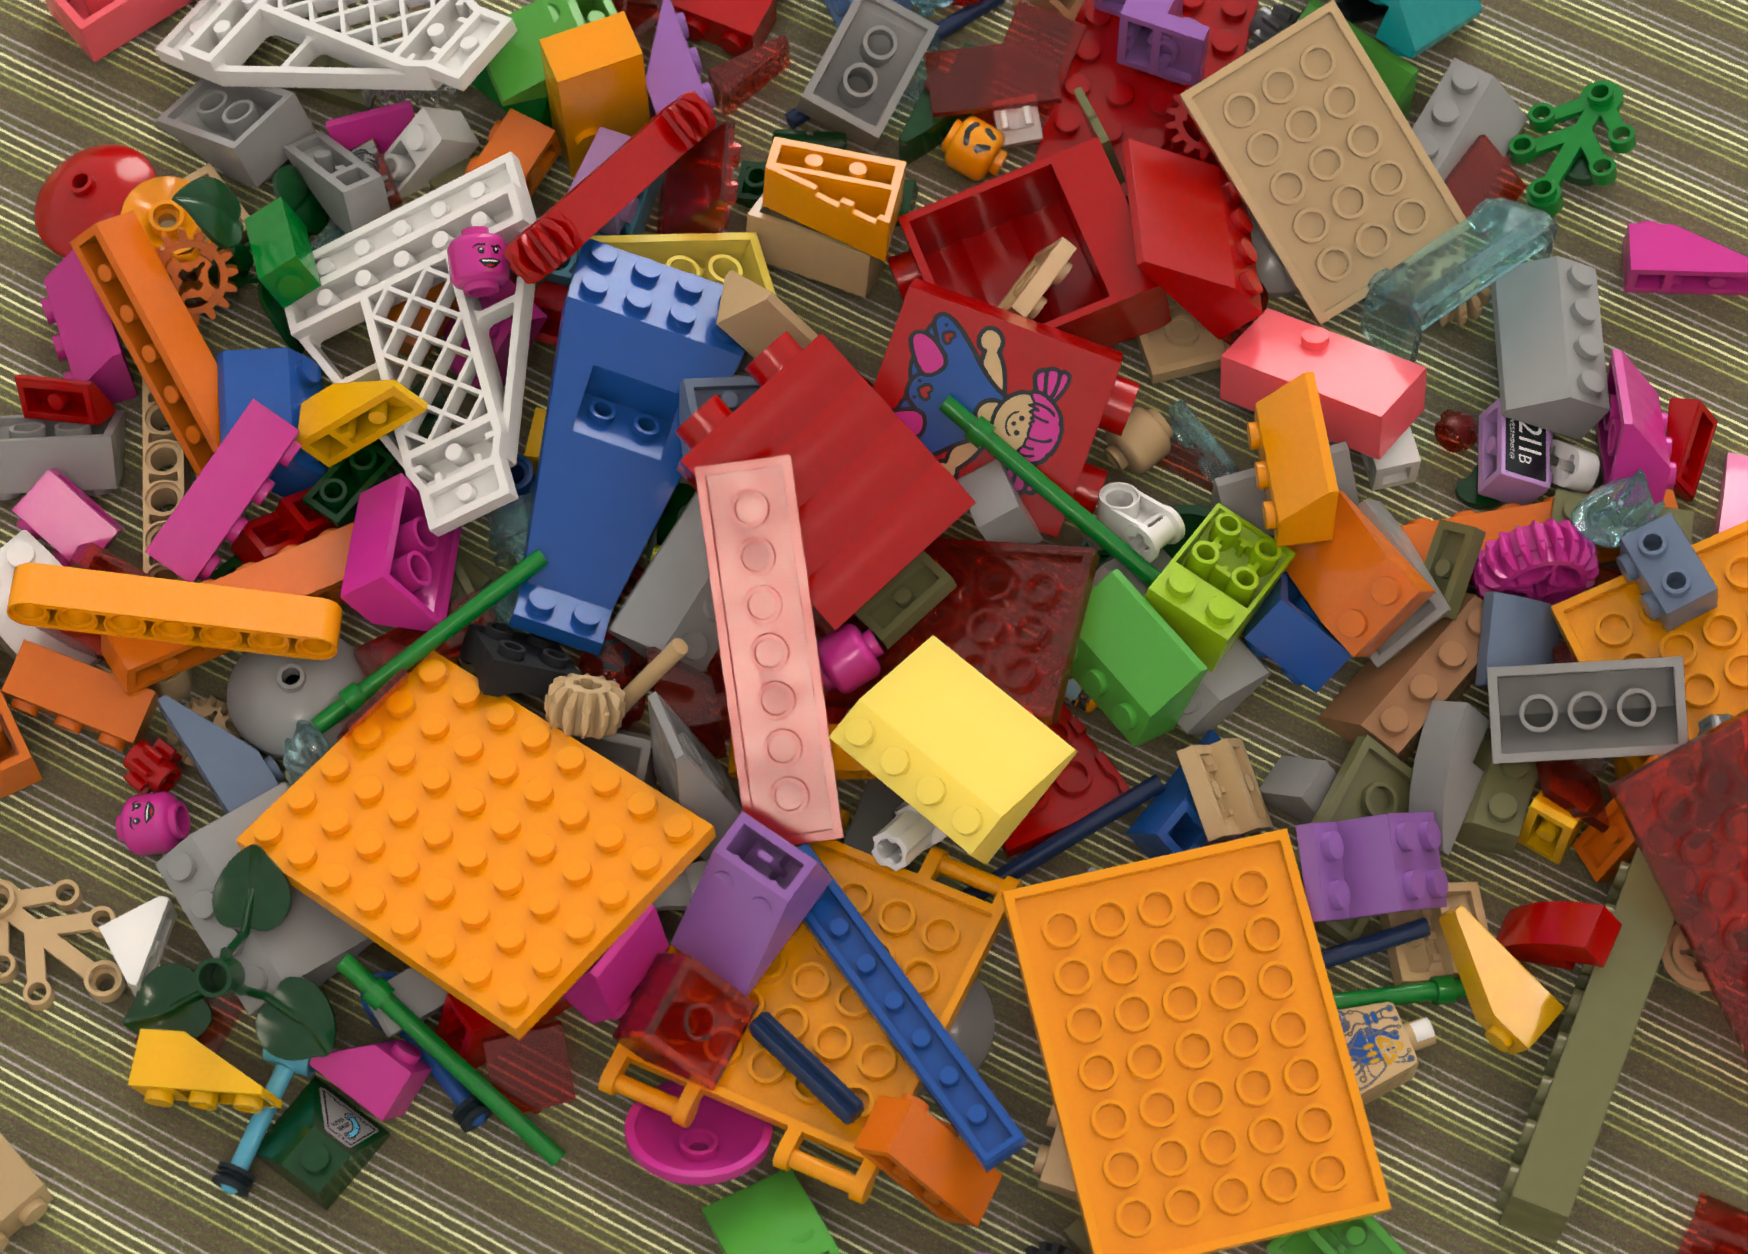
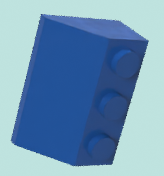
[217,347,328,497]

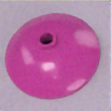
[624,1081,773,1186]

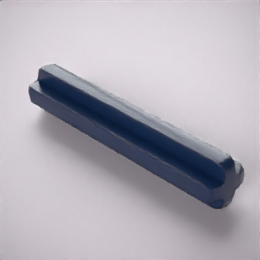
[749,1012,865,1125]

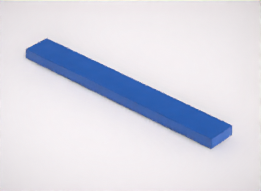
[798,843,1028,1173]

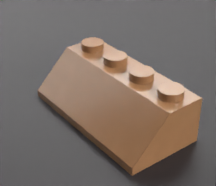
[1318,593,1484,762]

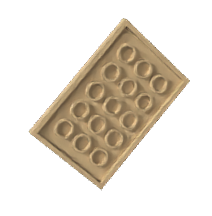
[1179,0,1474,326]

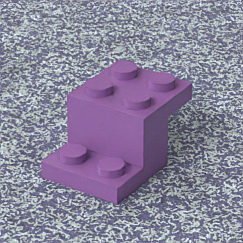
[1094,0,1210,87]
[1296,811,1448,923]

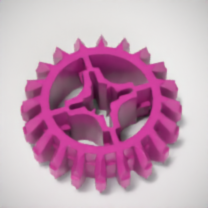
[1472,518,1599,605]

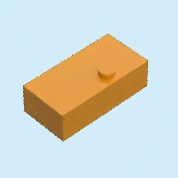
[539,11,650,178]

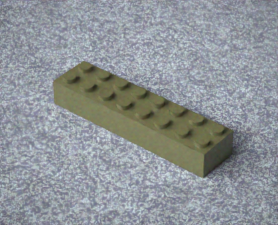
[1495,848,1693,1247]

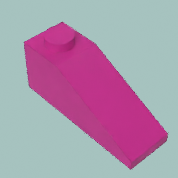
[1622,221,1748,295]

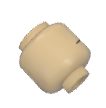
[1104,407,1173,474]

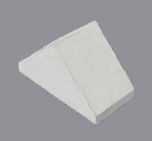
[99,895,177,997]

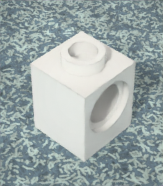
[1360,426,1421,491]

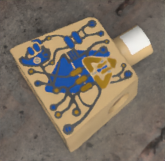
[1337,1002,1436,1106]

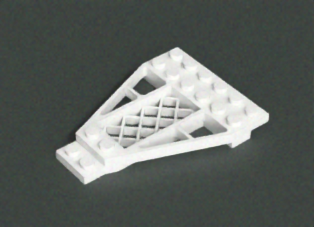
[155,0,518,91]
[285,151,537,537]

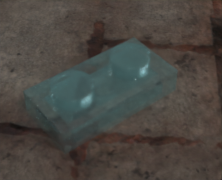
[1167,399,1239,483]

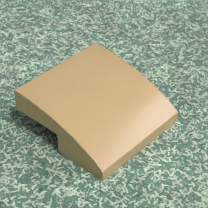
[1176,738,1273,842]
[1379,882,1489,986]

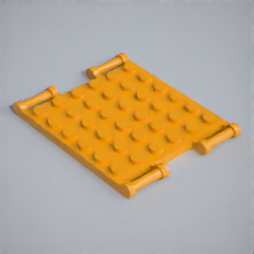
[598,808,1023,1205]

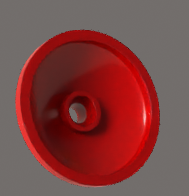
[34,144,158,258]

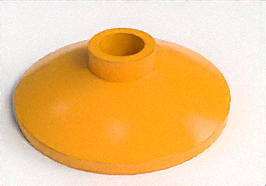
[121,176,206,255]

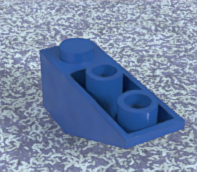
[1126,730,1222,859]

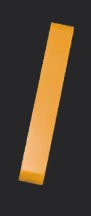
[6,563,343,660]

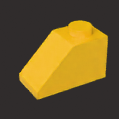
[1517,779,1593,865]

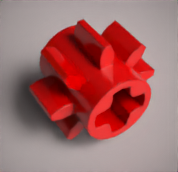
[123,737,182,794]

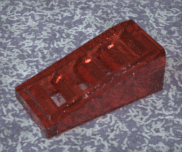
[708,35,790,117]

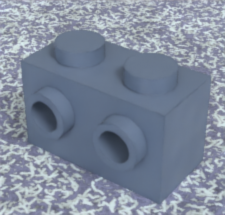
[1616,512,1718,632]

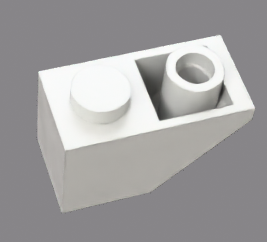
[375,107,480,199]

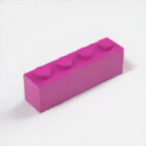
[145,399,302,582]

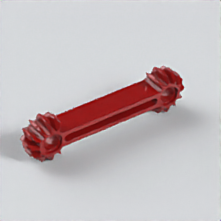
[504,91,717,284]

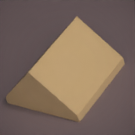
[716,270,818,359]

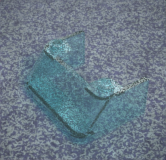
[1360,197,1559,363]

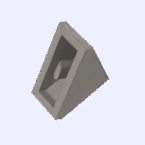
[957,459,1043,561]
[1260,755,1337,824]

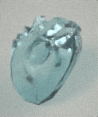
[1571,469,1665,547]
[283,720,331,786]

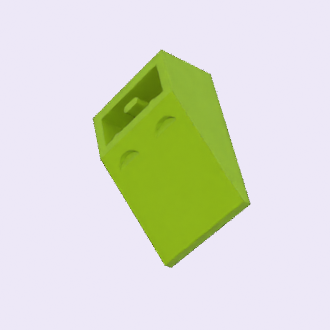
[1144,502,1296,672]

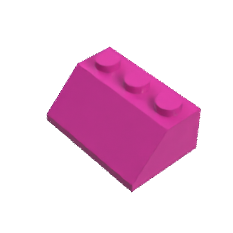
[40,250,138,404]
[1595,349,1677,507]
[340,473,462,632]

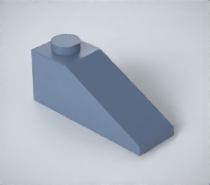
[157,695,285,814]

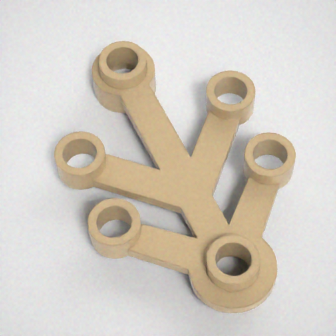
[0,879,126,1011]

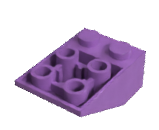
[646,0,718,160]
[671,811,833,998]

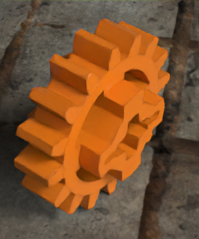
[152,226,238,325]

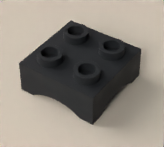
[458,622,580,699]

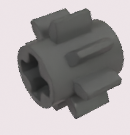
[1248,3,1300,49]

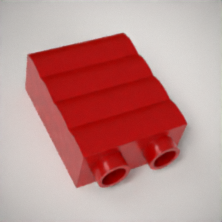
[887,137,1172,348]
[675,331,976,635]

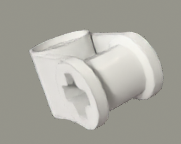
[1097,482,1185,563]

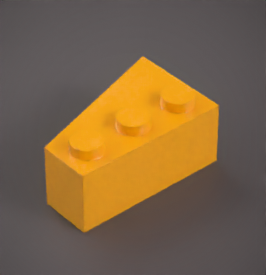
[762,137,906,262]

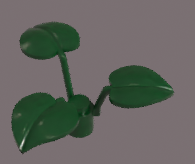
[172,166,329,354]
[123,844,337,1060]

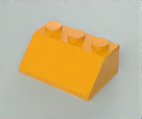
[1247,371,1339,547]

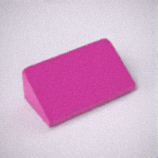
[325,100,415,162]

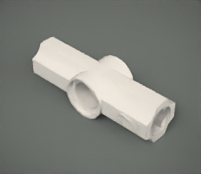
[871,801,947,872]

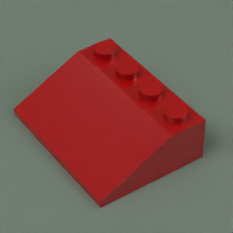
[1122,139,1263,340]

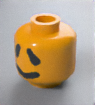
[940,116,1009,181]

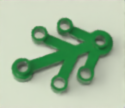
[1509,81,1636,218]

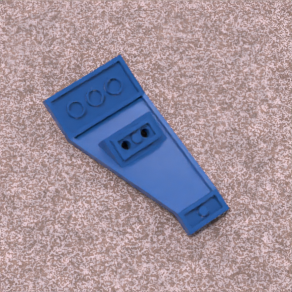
[509,239,744,655]

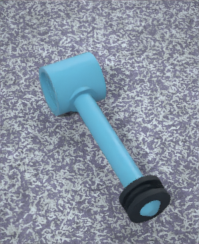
[211,1048,317,1197]

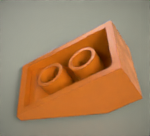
[1285,490,1436,657]

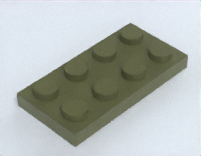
[1294,734,1413,944]

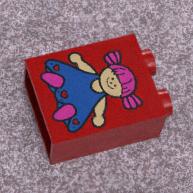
[873,278,1140,538]

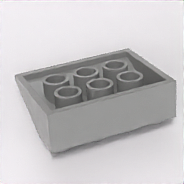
[155,782,374,1017]

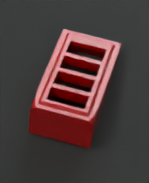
[1667,398,1718,502]

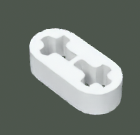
[1550,439,1600,493]

